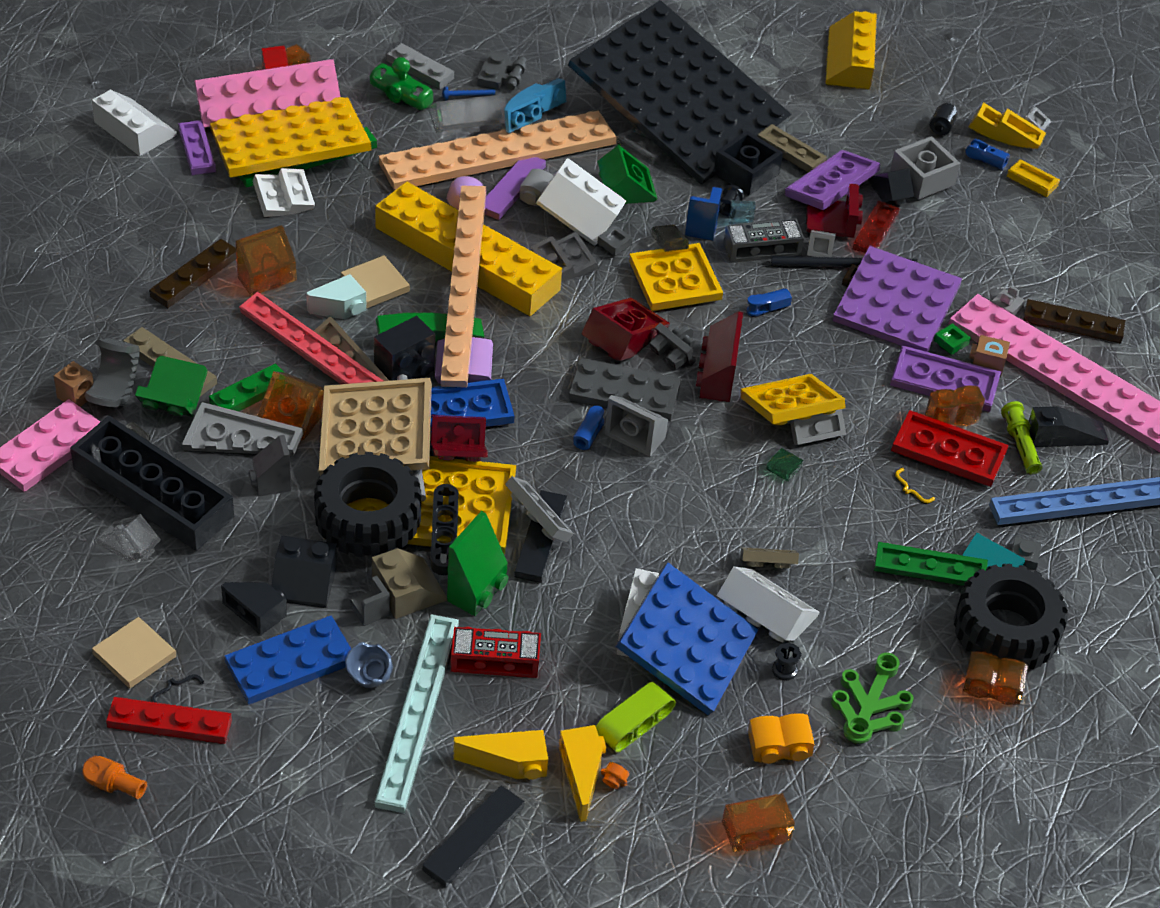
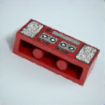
[451,627,541,678]

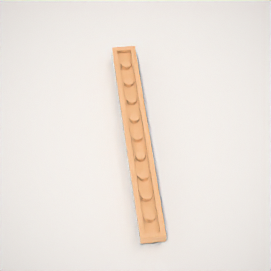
[441,186,486,387]

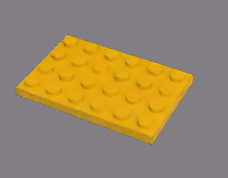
[210,97,371,177]
[348,456,516,554]

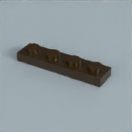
[149,239,239,308]
[1023,299,1126,344]

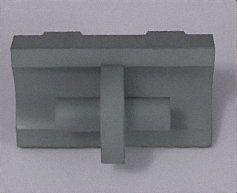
[649,323,696,369]

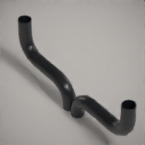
[151,674,204,703]

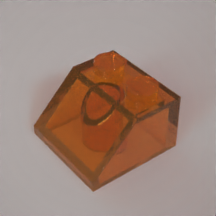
[236,225,297,296]
[257,371,324,440]

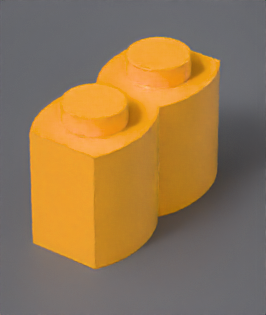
[748,713,814,764]

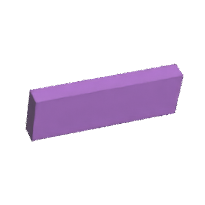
[178,120,216,175]

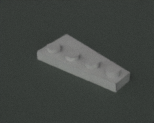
[182,402,303,456]

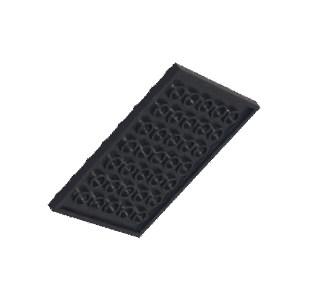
[568,0,792,185]

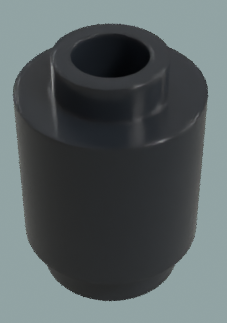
[929,103,958,136]

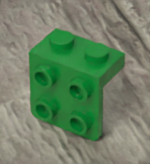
[135,356,208,417]

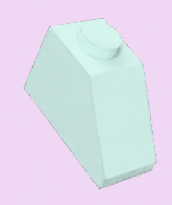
[306,274,366,320]

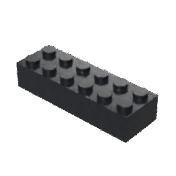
[70,415,234,551]

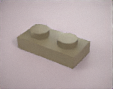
[740,547,799,568]

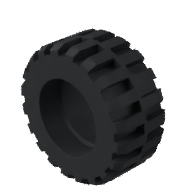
[314,452,422,558]
[954,564,1068,672]

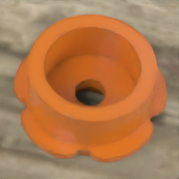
[601,762,630,789]

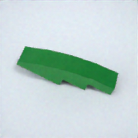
[376,313,485,342]

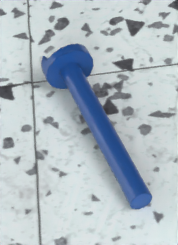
[442,87,495,101]

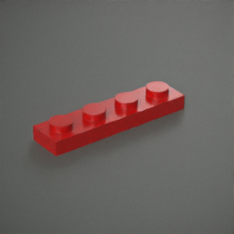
[106,697,232,744]

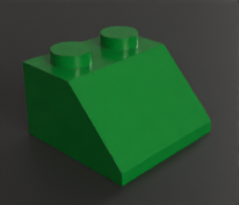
[597,145,658,204]

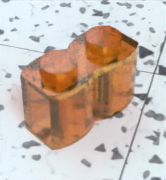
[925,386,985,426]
[963,652,1028,705]

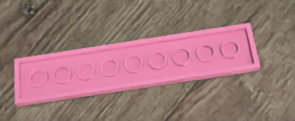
[948,294,1160,452]

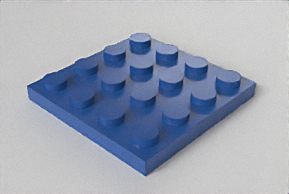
[615,563,758,716]

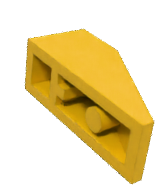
[559,725,606,822]
[453,730,548,780]

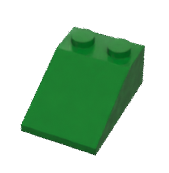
[447,511,509,616]

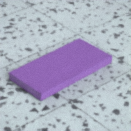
[785,150,880,210]
[890,345,1001,412]

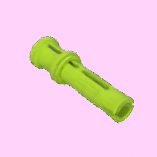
[1001,401,1043,475]

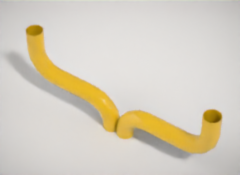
[895,468,935,503]

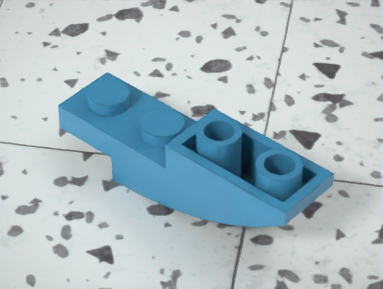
[504,78,567,133]

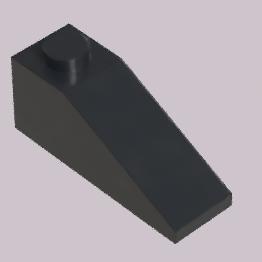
[1029,406,1109,447]

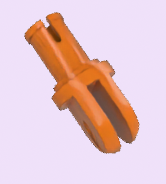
[82,756,147,799]

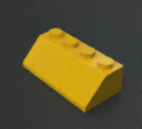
[825,11,877,90]

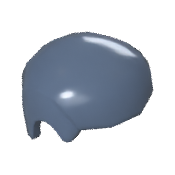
[345,642,393,688]

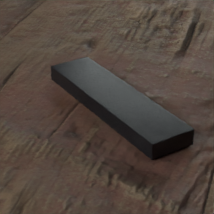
[514,490,567,583]
[422,785,525,888]

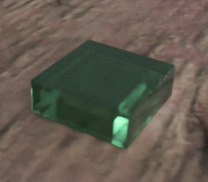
[766,448,804,482]

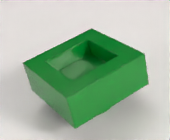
[934,323,971,355]

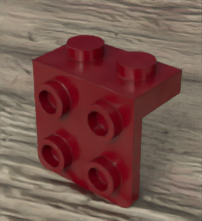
[806,183,863,238]
[430,415,488,462]

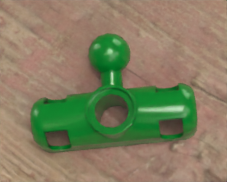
[369,57,433,110]

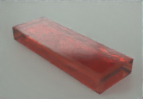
[852,201,900,254]

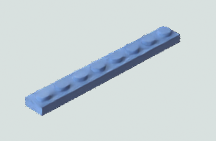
[989,477,1160,525]

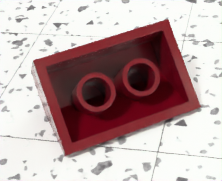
[696,311,743,402]

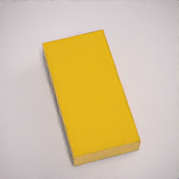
[1007,159,1060,197]

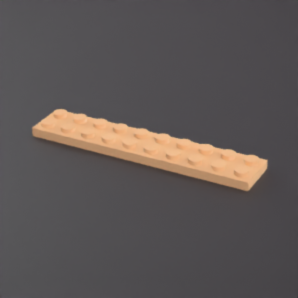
[379,111,616,191]

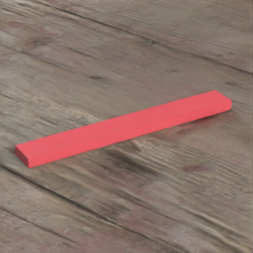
[239,292,383,384]

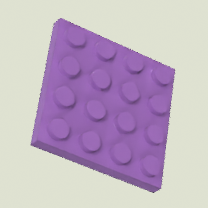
[833,246,962,352]

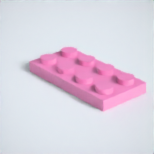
[0,399,100,492]

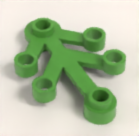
[831,653,914,744]

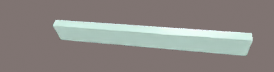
[375,614,459,813]

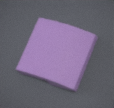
[435,337,493,384]

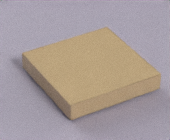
[341,255,410,309]
[92,617,176,688]

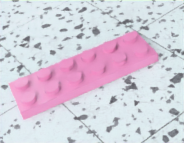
[194,59,340,128]

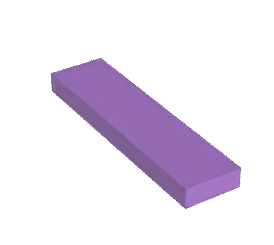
[484,157,546,220]

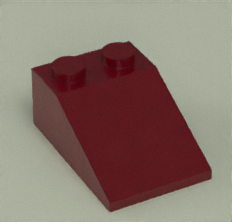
[581,298,670,361]

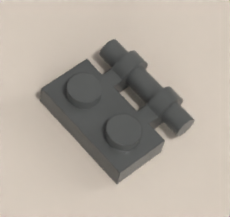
[477,51,526,91]

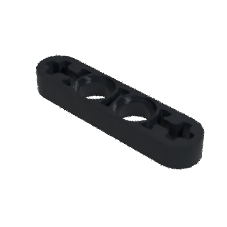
[431,484,458,576]

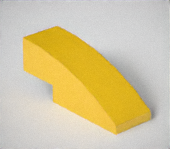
[969,102,1046,149]

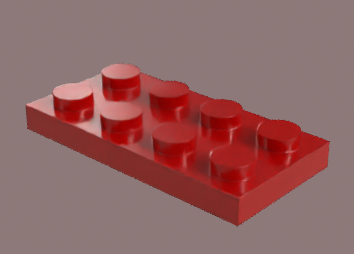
[891,410,1009,487]

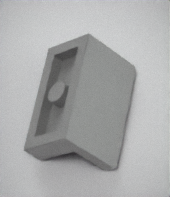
[786,409,846,445]

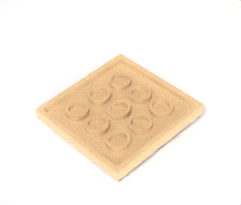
[319,378,432,475]

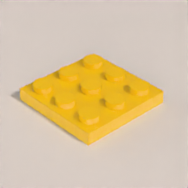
[629,243,723,311]
[740,374,845,425]

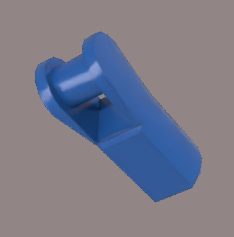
[965,139,1010,170]
[746,288,792,317]
[573,406,605,450]

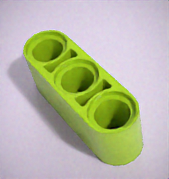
[596,682,676,752]

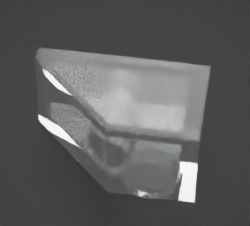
[94,514,161,562]

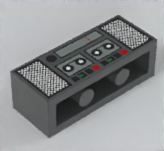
[723,219,804,263]

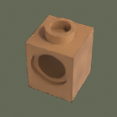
[54,361,94,407]

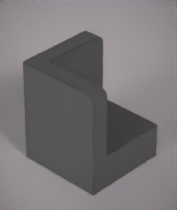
[351,576,390,626]

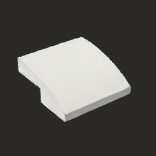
[253,168,315,217]

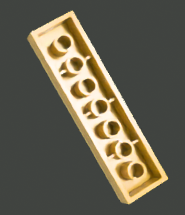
[375,181,562,316]

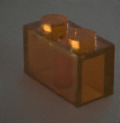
[722,793,795,852]

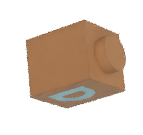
[969,335,1010,377]

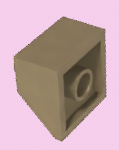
[372,548,447,619]

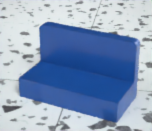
[685,187,722,241]

